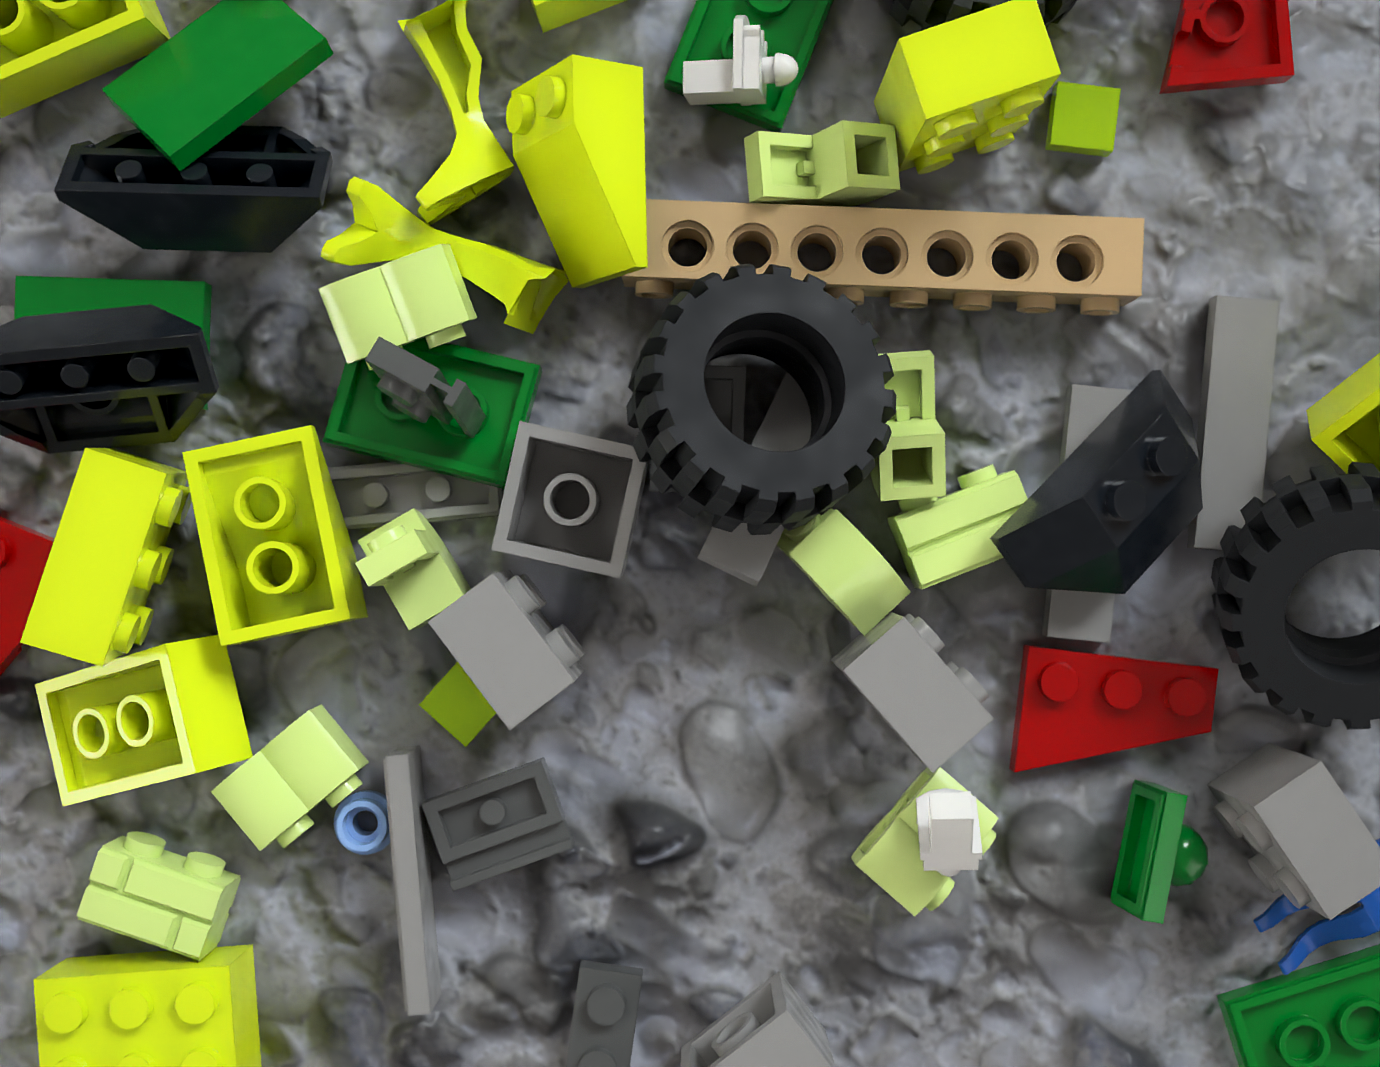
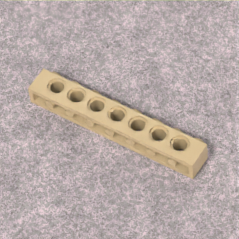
[621,199,1145,316]

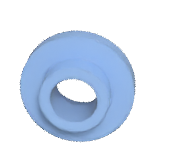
[333,790,390,855]

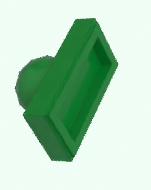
[1110,779,1208,924]

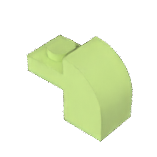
[744,120,900,207]
[870,350,946,501]
[355,508,471,630]
[777,508,911,636]

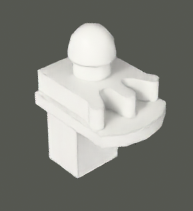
[683,15,798,106]
[916,788,983,877]

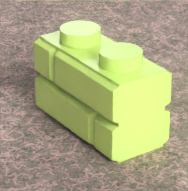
[887,464,1027,589]
[77,831,241,961]

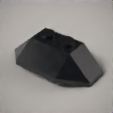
[54,125,333,253]
[0,304,219,454]
[990,370,1203,594]

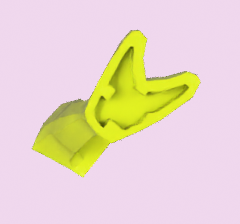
[398,0,514,225]
[321,176,569,334]

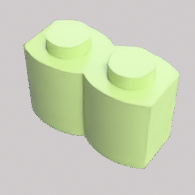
[318,244,477,371]
[211,704,369,851]
[851,767,999,916]

